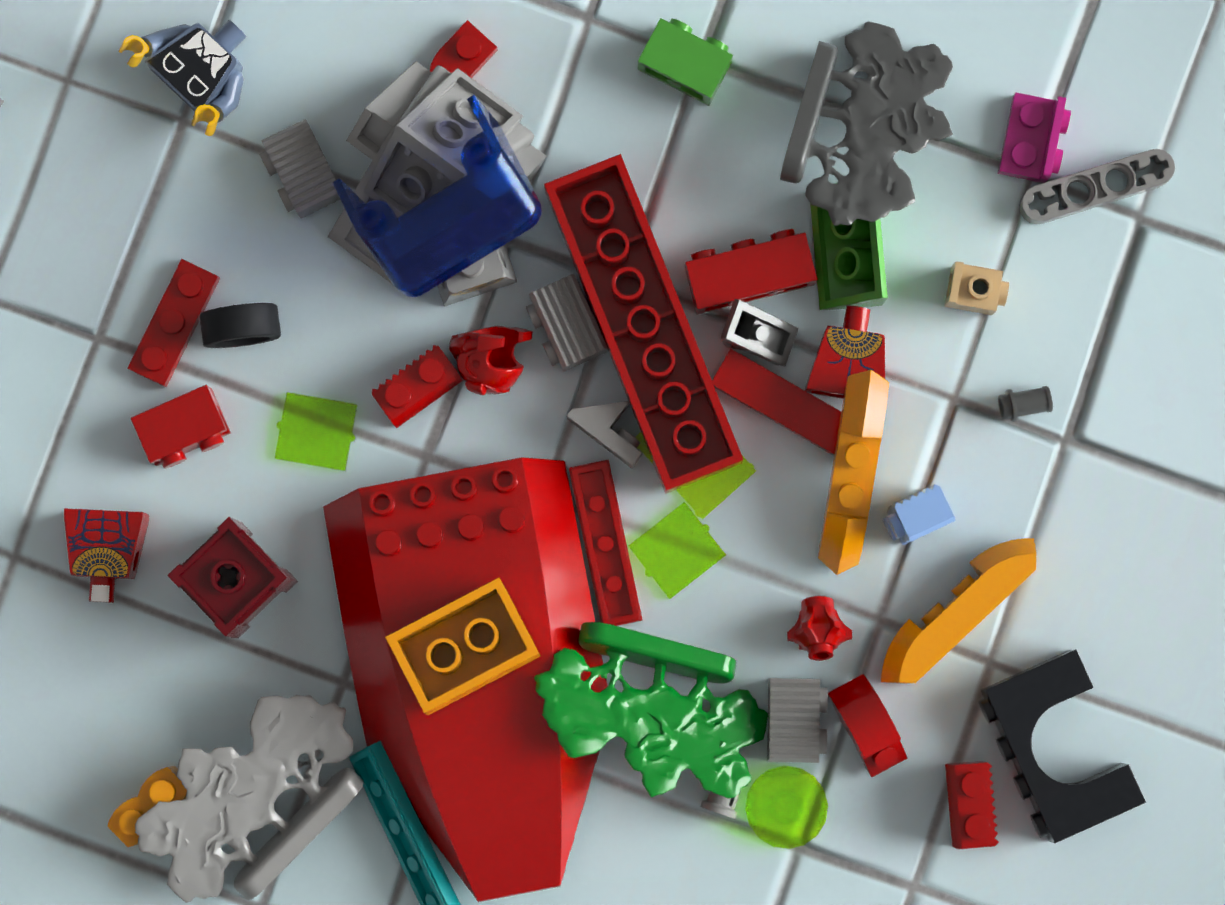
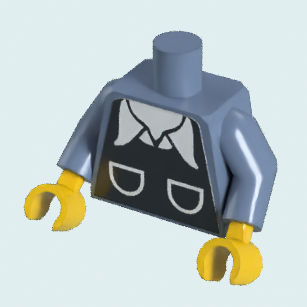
[118,20,246,136]

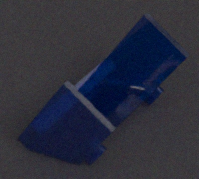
[332,95,542,297]

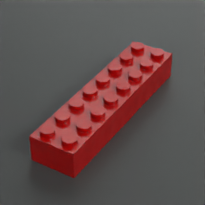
[544,154,744,494]

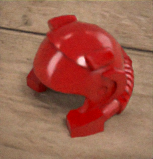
[449,325,533,395]

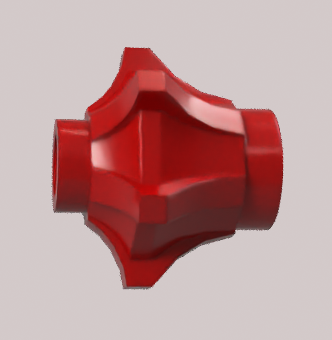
[787,596,852,661]

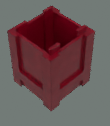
[167,517,298,638]

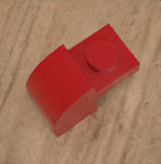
[828,674,908,777]

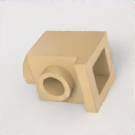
[944,261,1009,315]

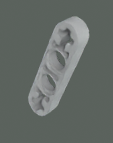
[1019,149,1175,224]

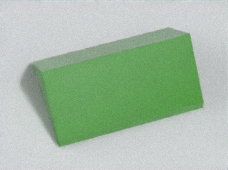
[810,183,888,310]

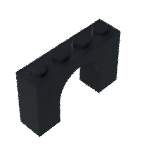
[979,649,1146,843]

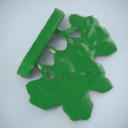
[534,622,768,798]

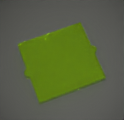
[275,392,358,471]
[628,502,726,599]

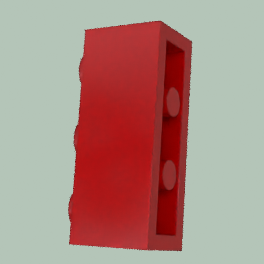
[685,229,817,315]

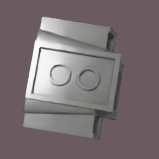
[328,61,547,294]

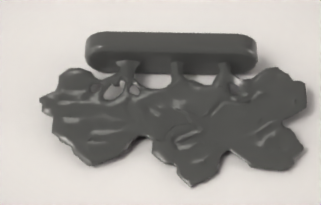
[780,21,953,226]

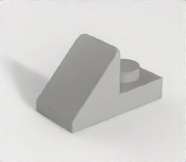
[567,401,642,469]

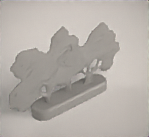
[135,695,364,903]

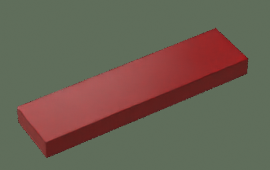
[712,348,841,456]
[569,459,643,626]

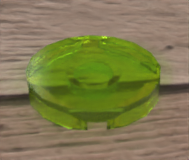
[745,765,828,849]

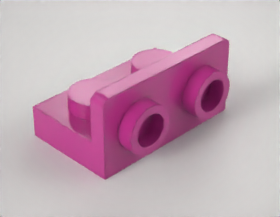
[998,92,1071,183]

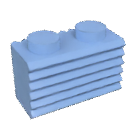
[883,484,956,545]

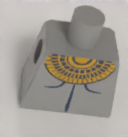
[431,238,517,307]

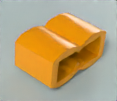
[108,766,187,847]

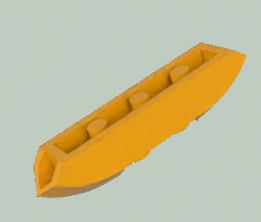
[818,370,889,575]
[881,538,1036,683]

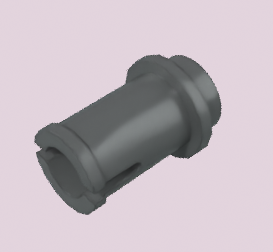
[998,386,1053,422]

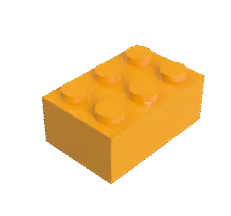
[385,577,541,715]

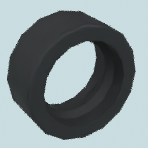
[199,303,281,348]

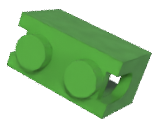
[638,18,733,106]

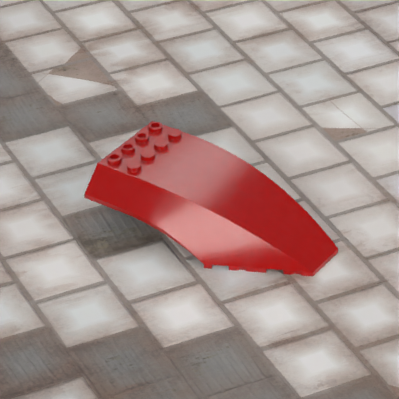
[323,457,607,902]

